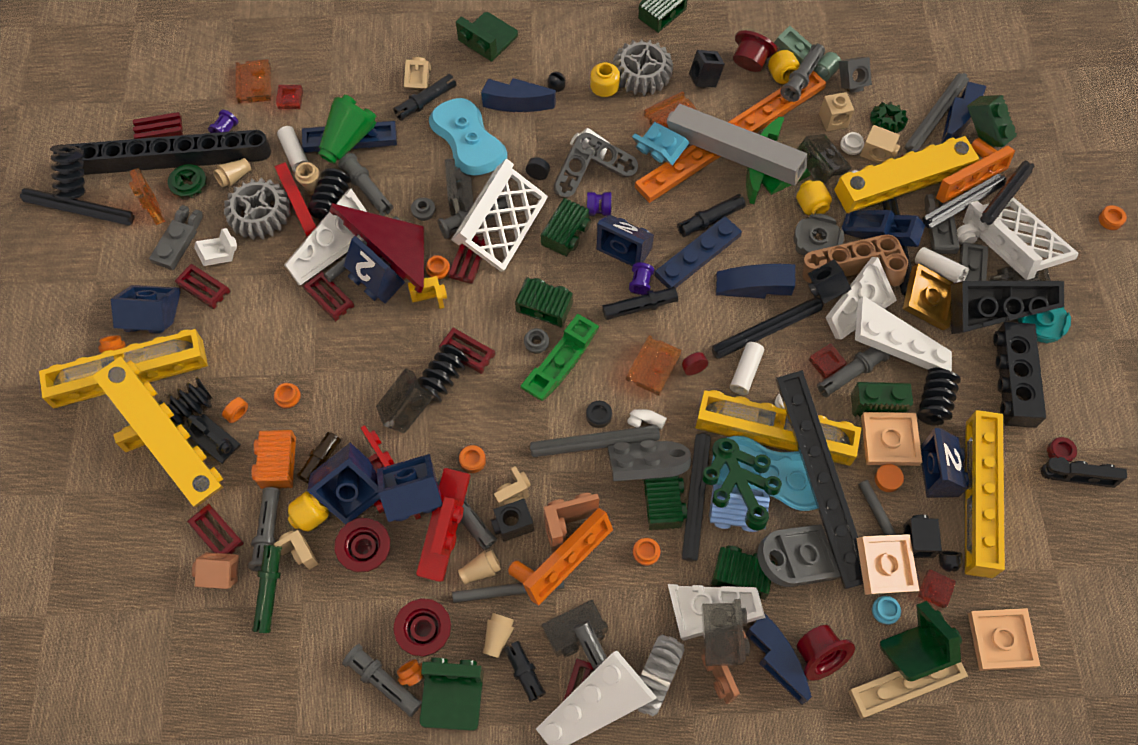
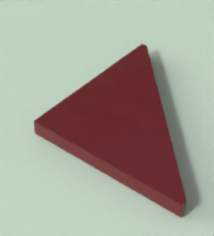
[330,203,424,293]

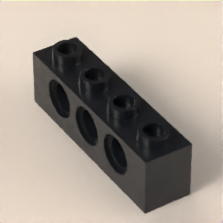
[993,322,1046,428]

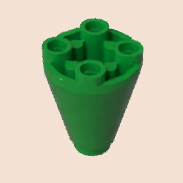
[318,94,377,164]

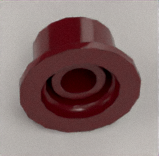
[733,30,778,72]
[335,518,391,573]
[393,598,451,657]
[796,625,855,681]

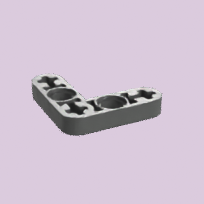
[553,133,638,198]

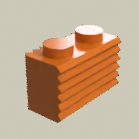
[251,430,296,489]

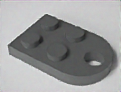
[607,440,691,481]
[757,524,841,587]

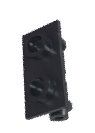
[186,414,241,464]

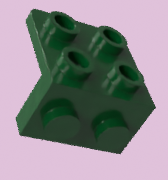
[456,12,518,62]
[880,601,962,681]
[420,658,484,731]

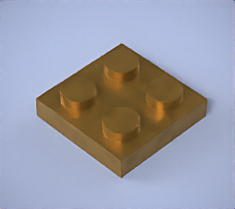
[903,263,953,331]

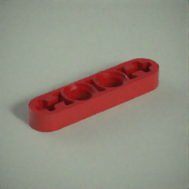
[274,162,316,237]

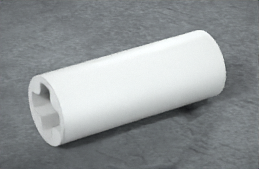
[277,126,308,172]
[915,247,969,283]
[730,342,765,395]

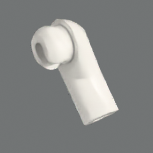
[627,409,667,430]

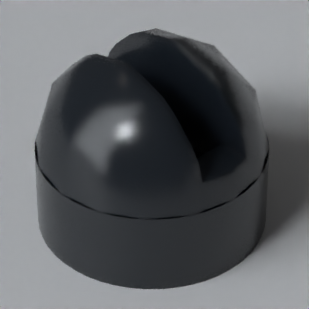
[547,71,565,92]
[939,551,962,572]

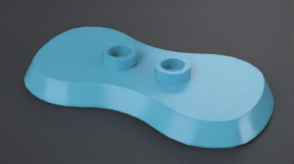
[429,98,507,176]
[712,436,817,511]

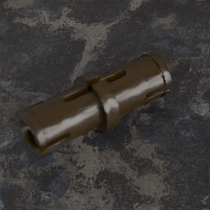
[297,432,341,484]

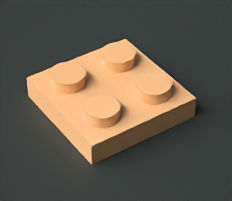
[861,412,922,466]
[856,534,919,595]
[968,608,1040,671]

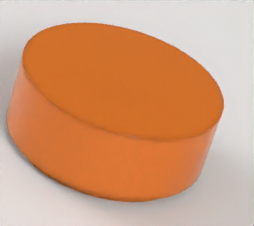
[1099,205,1127,230]
[222,397,248,423]
[459,445,486,473]
[874,464,904,492]

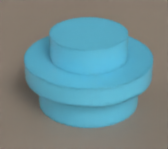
[872,596,901,625]

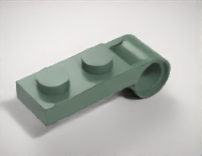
[774,26,841,82]

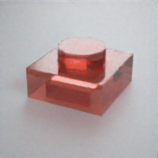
[276,85,303,109]
[809,343,847,379]
[918,569,956,608]

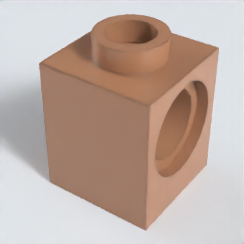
[192,552,239,589]

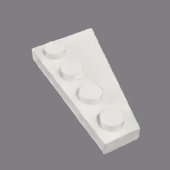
[284,189,367,285]
[855,296,952,371]
[536,651,657,745]

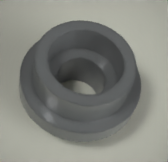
[411,198,435,221]
[524,328,549,353]

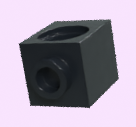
[689,50,725,88]
[807,259,852,304]
[491,499,534,542]
[903,514,942,558]

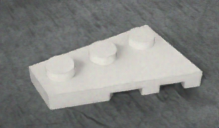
[826,257,897,340]

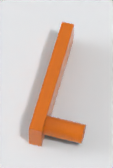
[936,138,1015,203]
[508,508,613,606]

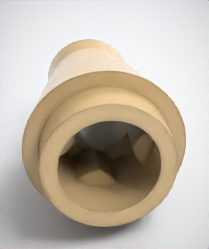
[213,158,251,187]
[295,162,319,195]
[458,550,501,585]
[483,613,514,658]

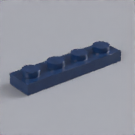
[302,121,397,153]
[654,216,742,288]

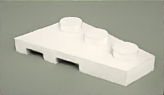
[668,584,765,641]

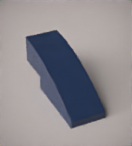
[481,78,556,112]
[941,81,986,144]
[842,210,925,247]
[716,264,795,299]
[746,613,812,705]

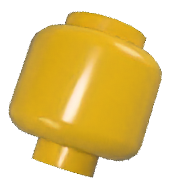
[768,50,800,84]
[590,62,620,97]
[796,180,832,216]
[288,491,329,532]

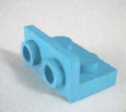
[632,122,690,165]

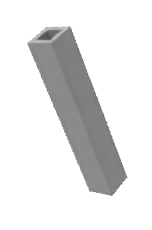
[667,103,807,186]

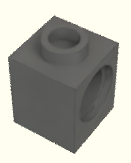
[839,57,872,92]

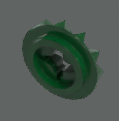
[870,102,908,133]
[168,164,207,199]

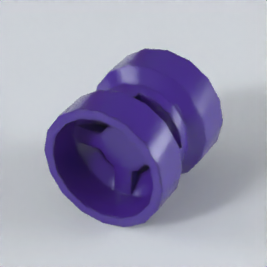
[587,192,611,216]

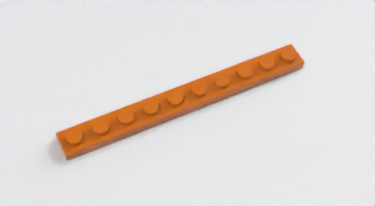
[635,70,827,203]

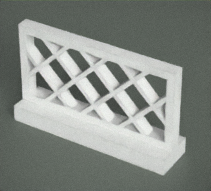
[451,159,548,272]
[963,197,1079,280]

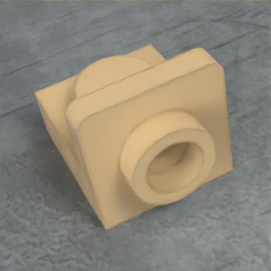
[404,57,431,90]
[494,466,531,507]
[273,530,319,570]

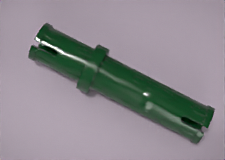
[252,545,282,633]

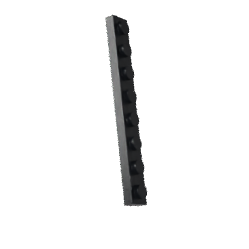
[775,370,863,589]

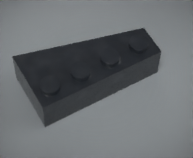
[951,281,1064,334]

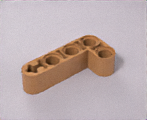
[802,234,908,286]

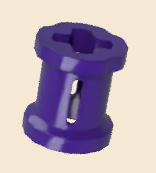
[208,109,239,133]
[629,262,654,295]

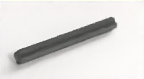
[904,73,969,153]
[530,425,660,457]

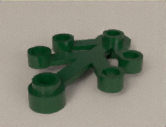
[702,438,782,531]

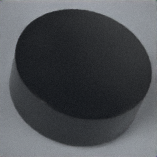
[525,157,550,180]
[586,401,612,428]

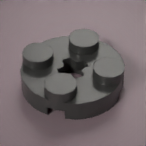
[794,214,844,256]

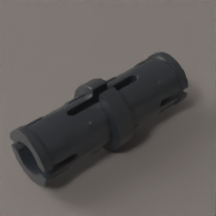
[503,641,546,702]

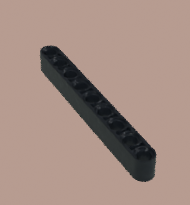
[53,130,271,175]

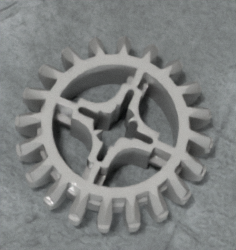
[613,39,673,96]
[223,177,291,240]
[638,634,685,716]

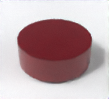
[681,352,709,375]
[1047,437,1077,463]

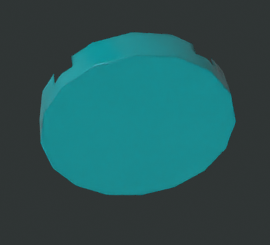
[1018,306,1071,343]

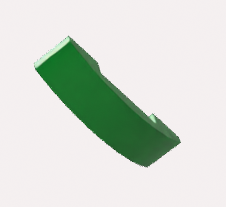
[746,117,784,204]
[520,314,599,401]

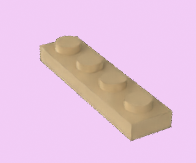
[848,662,968,719]

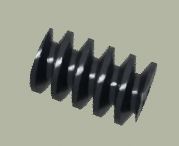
[50,144,85,199]
[308,168,351,221]
[416,344,469,403]
[917,367,961,426]
[158,377,213,426]

